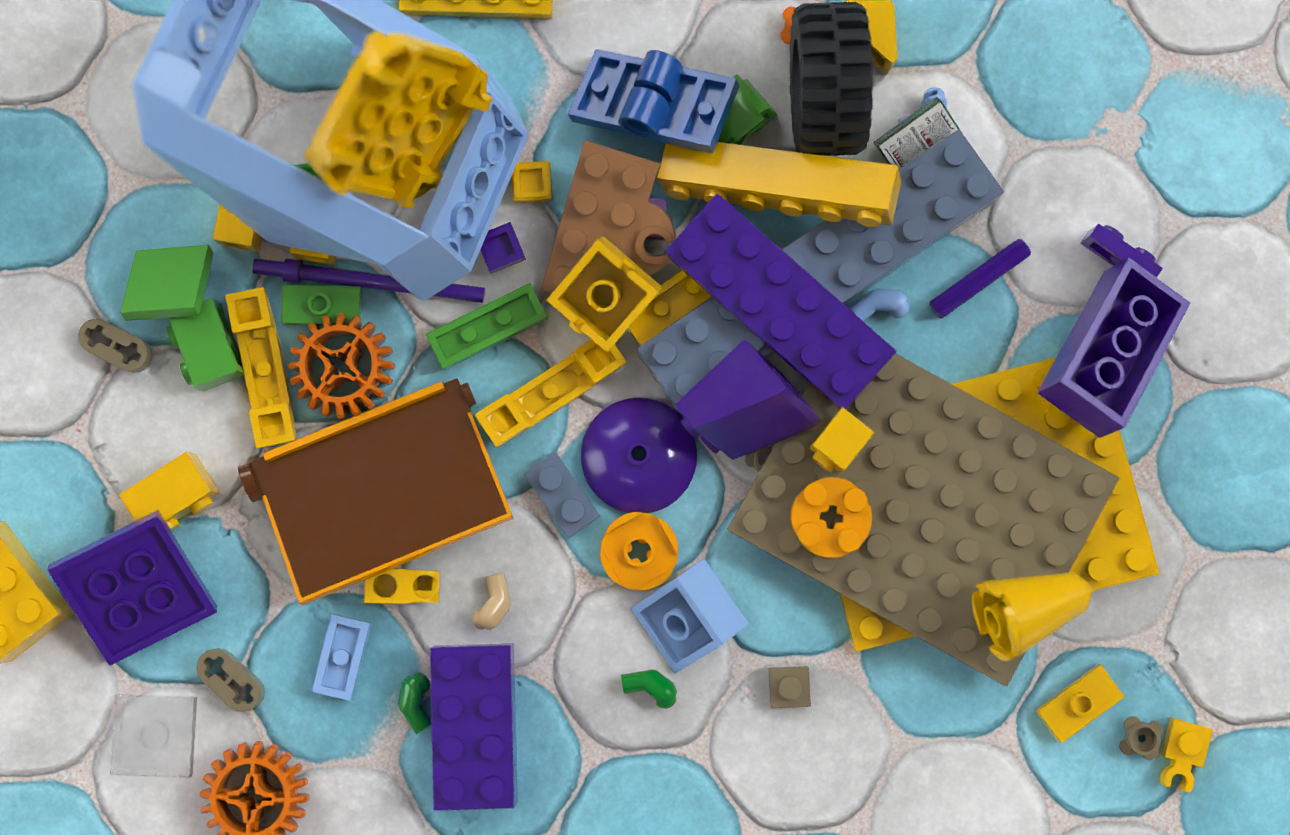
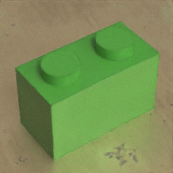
[167,298,245,391]

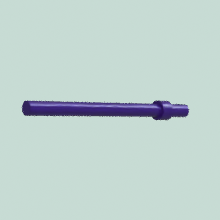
[252,258,485,303]

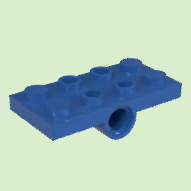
[568,49,740,154]

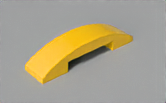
[225,287,296,448]
[475,339,627,448]

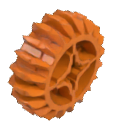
[288,313,395,419]
[199,741,310,835]

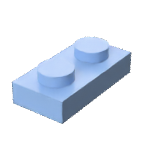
[312,614,372,701]

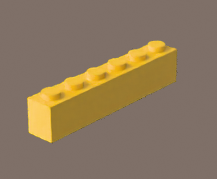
[657,142,901,227]

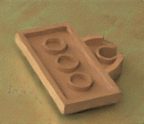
[541,140,676,294]

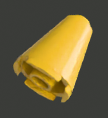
[972,572,1092,661]

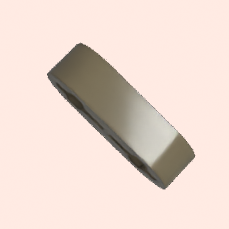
[78,319,153,373]
[196,648,265,712]

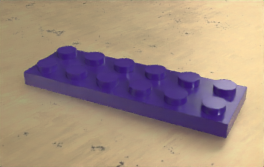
[664,193,897,410]

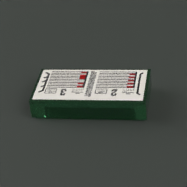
[873,97,959,169]

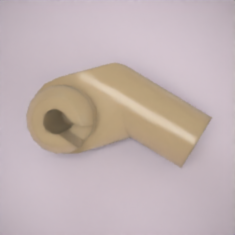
[472,573,511,630]

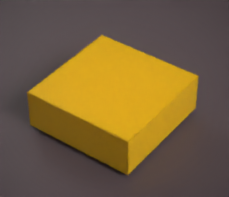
[512,161,552,204]

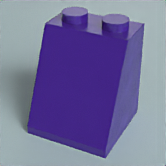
[675,339,823,460]

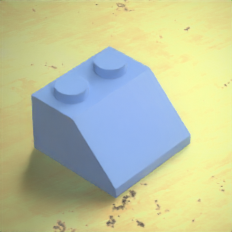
[631,559,749,673]

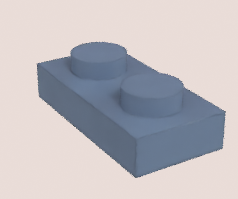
[524,452,600,538]

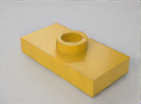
[1035,664,1125,743]

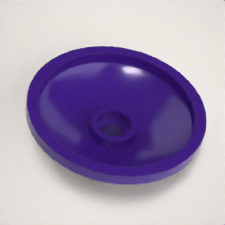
[581,398,697,513]

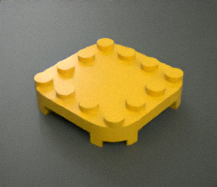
[305,32,493,208]

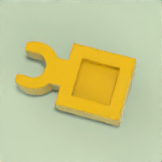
[1160,717,1213,793]

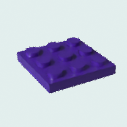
[47,510,217,666]

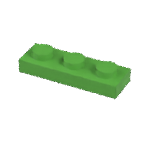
[425,283,548,371]

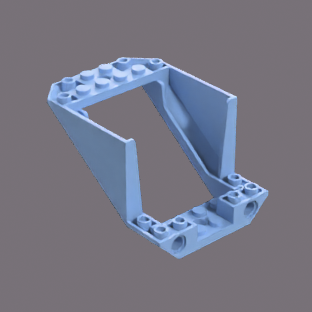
[133,0,529,301]

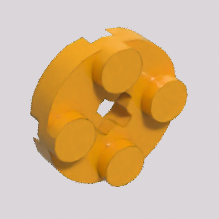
[790,477,872,558]
[600,512,678,590]

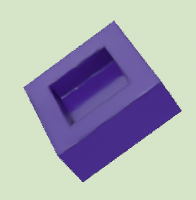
[480,222,526,274]

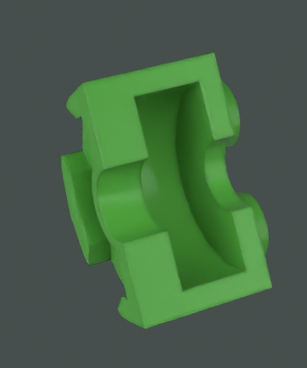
[718,74,777,145]

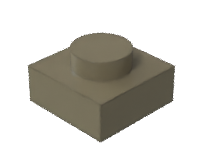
[768,666,811,708]

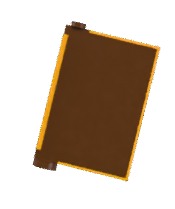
[238,378,514,606]

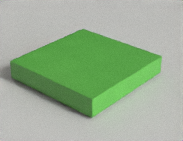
[120,245,213,321]

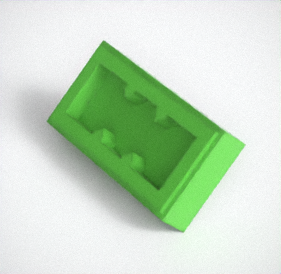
[281,285,362,326]

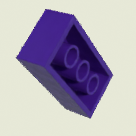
[1037,257,1191,438]
[430,643,518,811]

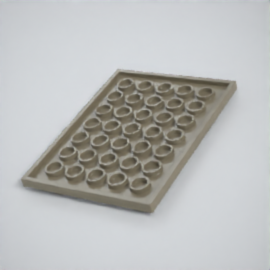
[727,353,1119,687]

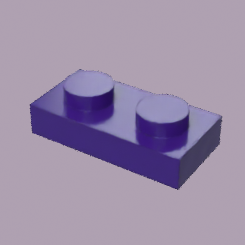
[1080,223,1163,278]

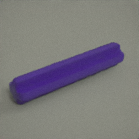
[929,239,1031,319]

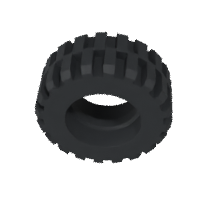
[789,2,873,156]

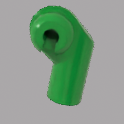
[621,669,677,709]
[398,673,432,734]

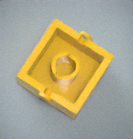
[546,236,663,352]

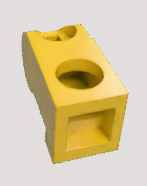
[364,568,440,604]

